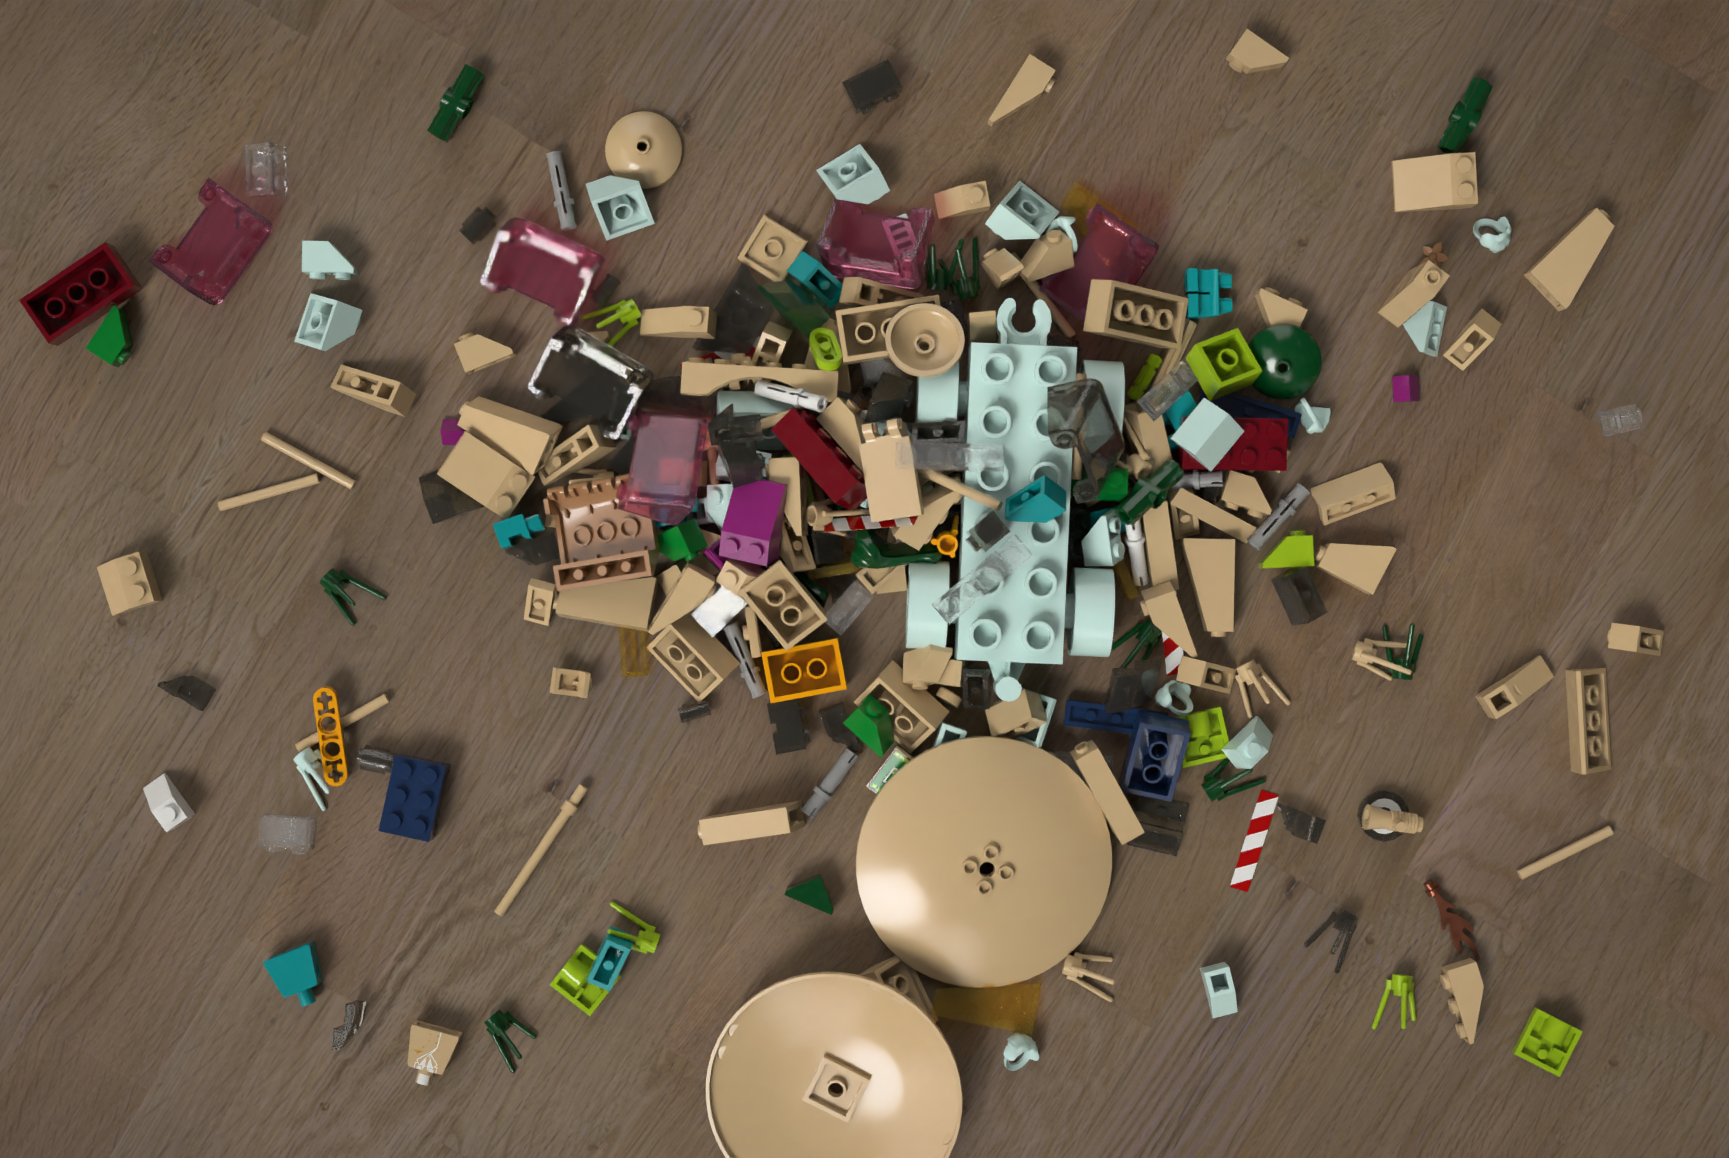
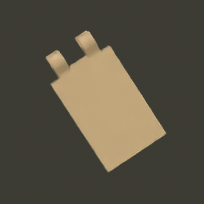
[859,418,924,523]

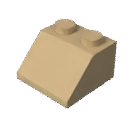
[97,552,163,616]

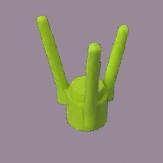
[582,298,642,357]
[607,902,660,954]
[1372,974,1416,1030]

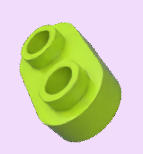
[809,328,842,371]

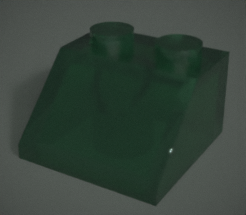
[757,280,830,339]

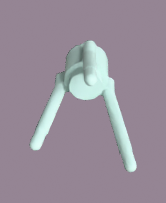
[293,747,343,811]

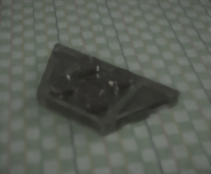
[692,263,774,354]

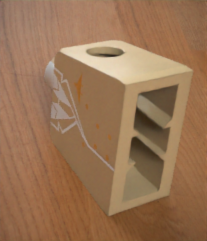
[407,1020,463,1086]

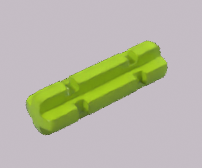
[1127,353,1162,401]

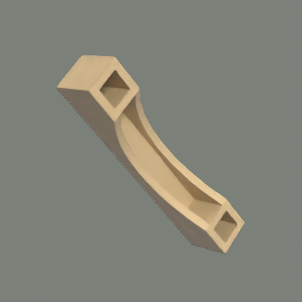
[681,358,839,404]

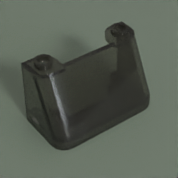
[526,325,654,441]
[1047,378,1124,504]

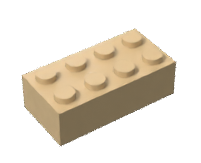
[1083,279,1189,349]
[835,295,941,365]

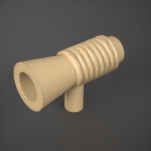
[1362,804,1423,834]

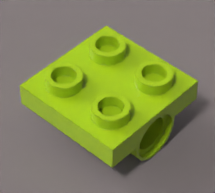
[1175,706,1229,768]
[550,943,622,1016]
[1512,1007,1583,1077]

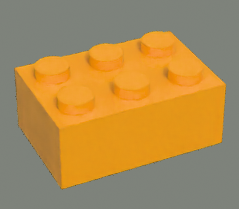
[761,637,847,703]

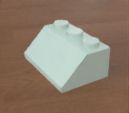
[716,391,797,450]

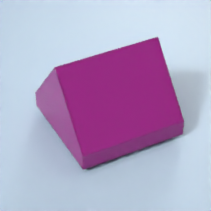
[1392,375,1419,403]
[440,419,469,445]
[703,539,730,572]

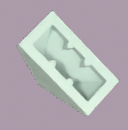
[1403,301,1447,357]

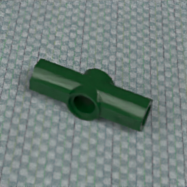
[427,64,486,143]
[1437,77,1493,154]
[1116,460,1184,525]

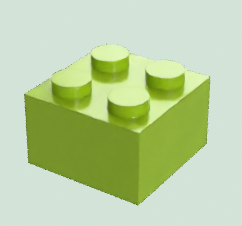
[1186,328,1262,401]

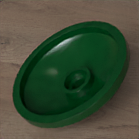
[1248,324,1322,399]

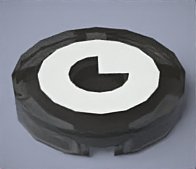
[1357,790,1409,842]

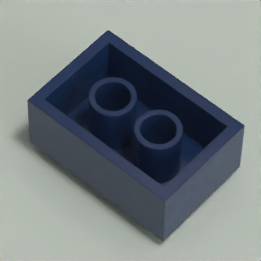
[1119,710,1191,802]
[378,753,450,842]

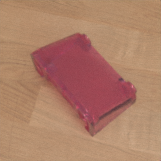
[149,178,273,305]
[816,197,935,289]
[1039,203,1159,322]
[480,217,605,326]
[616,411,708,526]

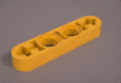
[313,686,349,786]

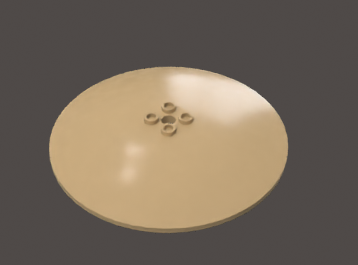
[856,736,1112,988]
[706,972,963,1158]

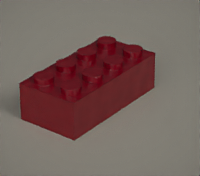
[19,242,143,346]
[771,408,867,511]
[1178,417,1288,471]

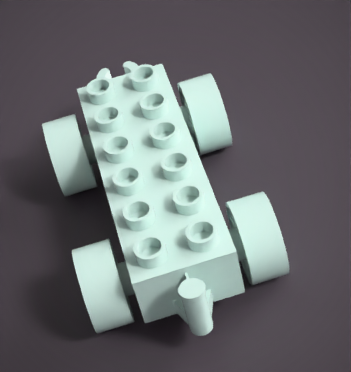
[905,298,1125,702]

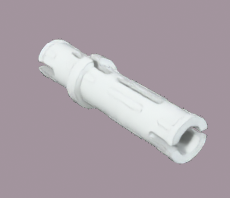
[755,380,827,413]
[1125,519,1149,586]

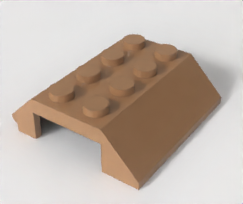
[543,473,660,591]

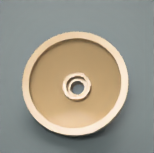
[605,111,682,189]
[885,303,965,377]

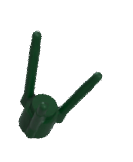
[922,230,964,290]
[938,237,981,301]
[320,568,387,626]
[1111,620,1162,679]
[1382,623,1423,680]
[1201,758,1266,802]
[484,1009,537,1073]

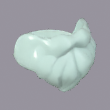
[1045,216,1078,253]
[1473,216,1512,253]
[1294,398,1331,434]
[1155,680,1193,716]
[1004,1032,1039,1071]

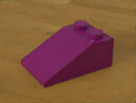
[719,474,787,566]

